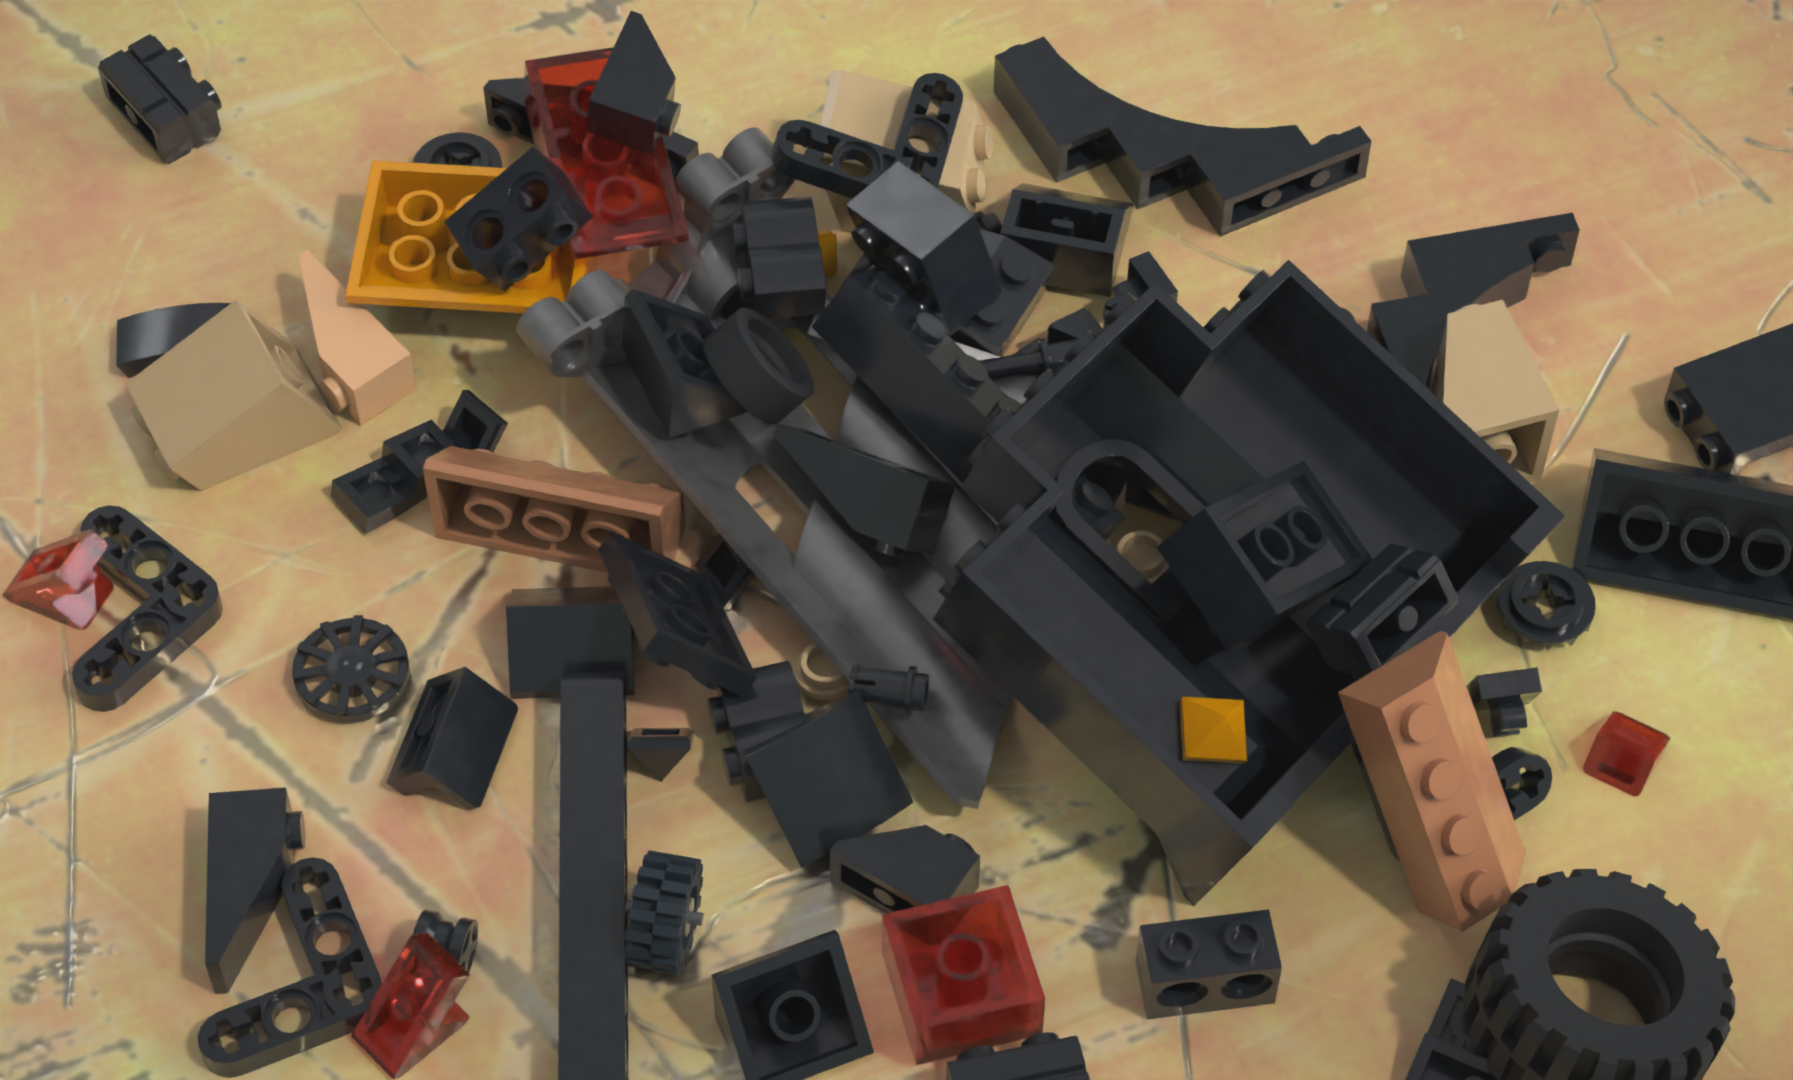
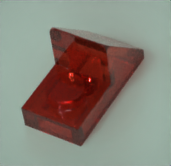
[2,529,114,630]
[351,932,470,1079]

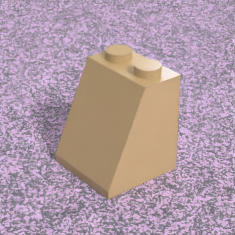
[820,70,993,232]
[125,299,343,491]
[1432,300,1559,483]

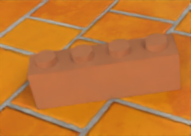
[423,446,685,573]
[1338,631,1525,932]

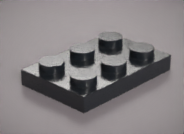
[598,531,757,696]

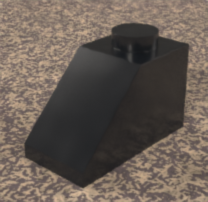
[587,11,681,155]
[830,825,980,944]

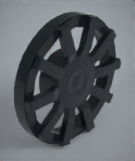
[292,615,410,722]

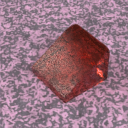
[1583,711,1670,796]

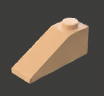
[298,249,417,426]

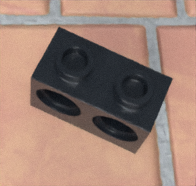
[444,147,594,291]
[1136,909,1282,1019]

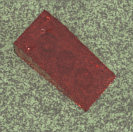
[524,47,689,260]

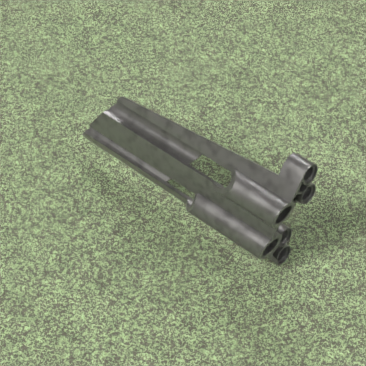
[516,127,1012,809]

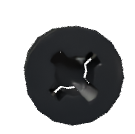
[408,909,479,984]

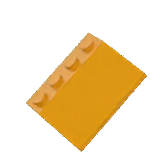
[345,160,604,314]

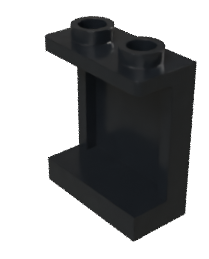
[1664,323,1793,475]

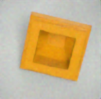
[1179,697,1247,764]

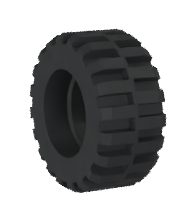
[1463,869,1735,1080]

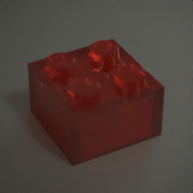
[882,885,1045,1065]

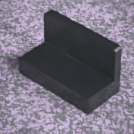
[386,667,518,810]

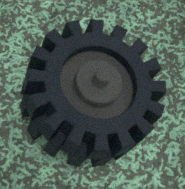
[625,850,704,975]

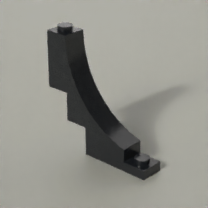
[994,36,1372,237]
[1367,212,1580,389]

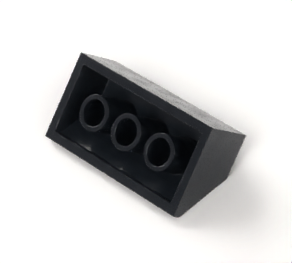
[1572,448,1793,619]

